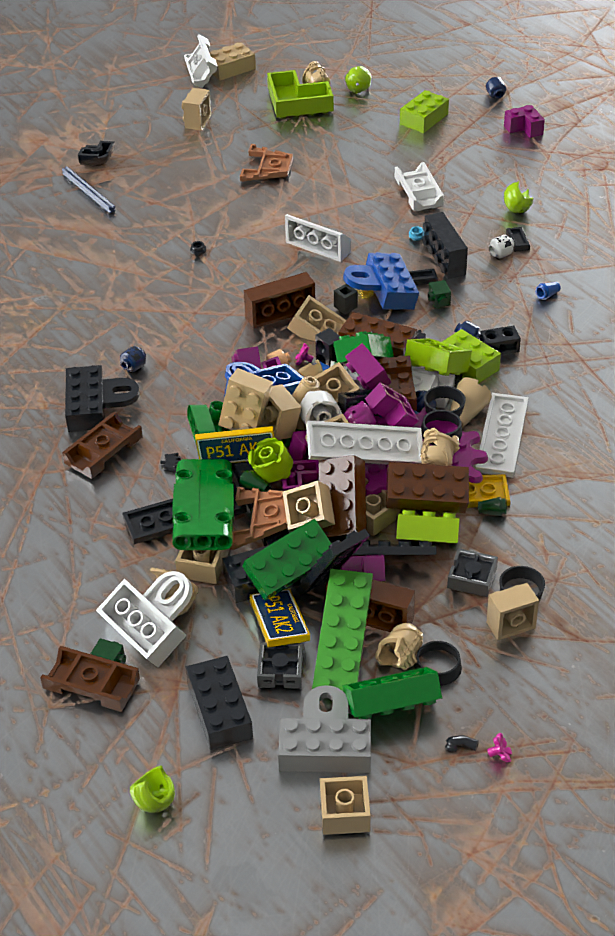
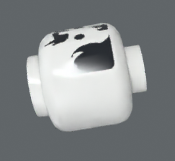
[489,235,514,259]

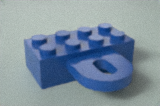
[343,252,419,310]
[224,362,304,397]

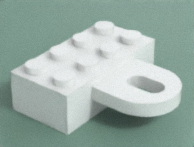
[96,571,193,667]

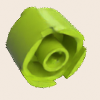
[248,438,293,484]

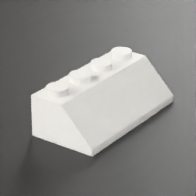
[285,214,351,262]

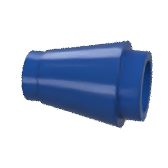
[535,282,561,300]

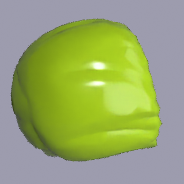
[345,66,372,94]
[504,181,534,213]
[130,765,175,813]

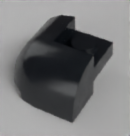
[78,141,115,166]

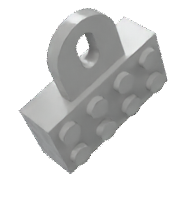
[278,685,371,773]

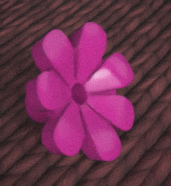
[295,343,314,365]
[487,732,512,763]

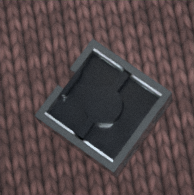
[447,548,498,597]
[257,642,303,688]

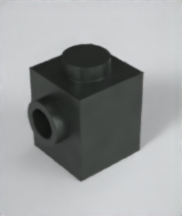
[334,284,358,314]

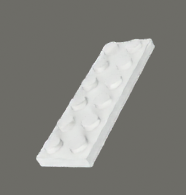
[475,393,528,478]
[306,421,423,464]

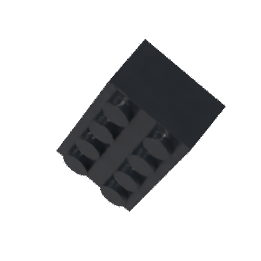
[422,212,468,279]
[222,545,306,603]
[185,655,253,750]

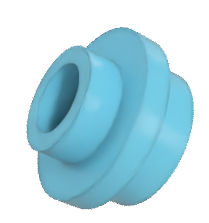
[409,226,424,241]

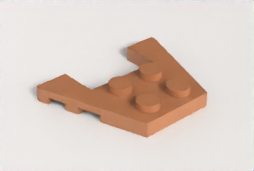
[240,144,293,181]
[230,487,288,550]

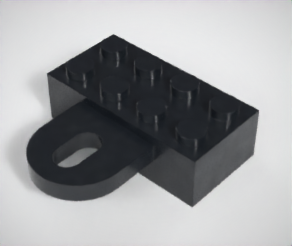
[65,365,140,432]

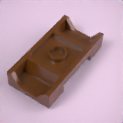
[376,356,417,411]
[62,412,143,479]
[40,646,140,712]

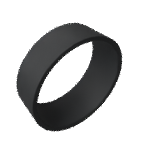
[424,386,466,421]
[421,410,462,446]
[499,566,545,601]
[414,641,462,686]

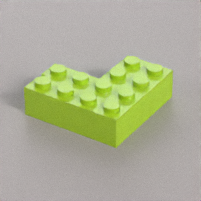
[267,70,334,118]

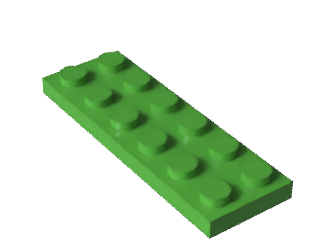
[312,569,373,691]

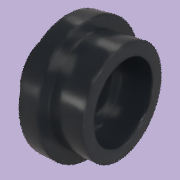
[190,241,206,256]

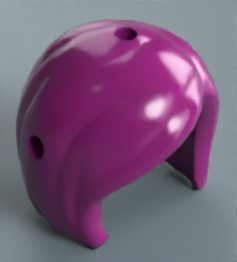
[343,401,377,425]

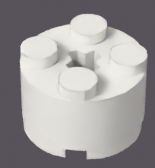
[299,391,342,425]

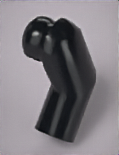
[445,735,479,753]

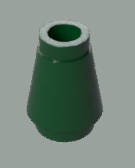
[239,470,270,492]
[478,497,507,516]

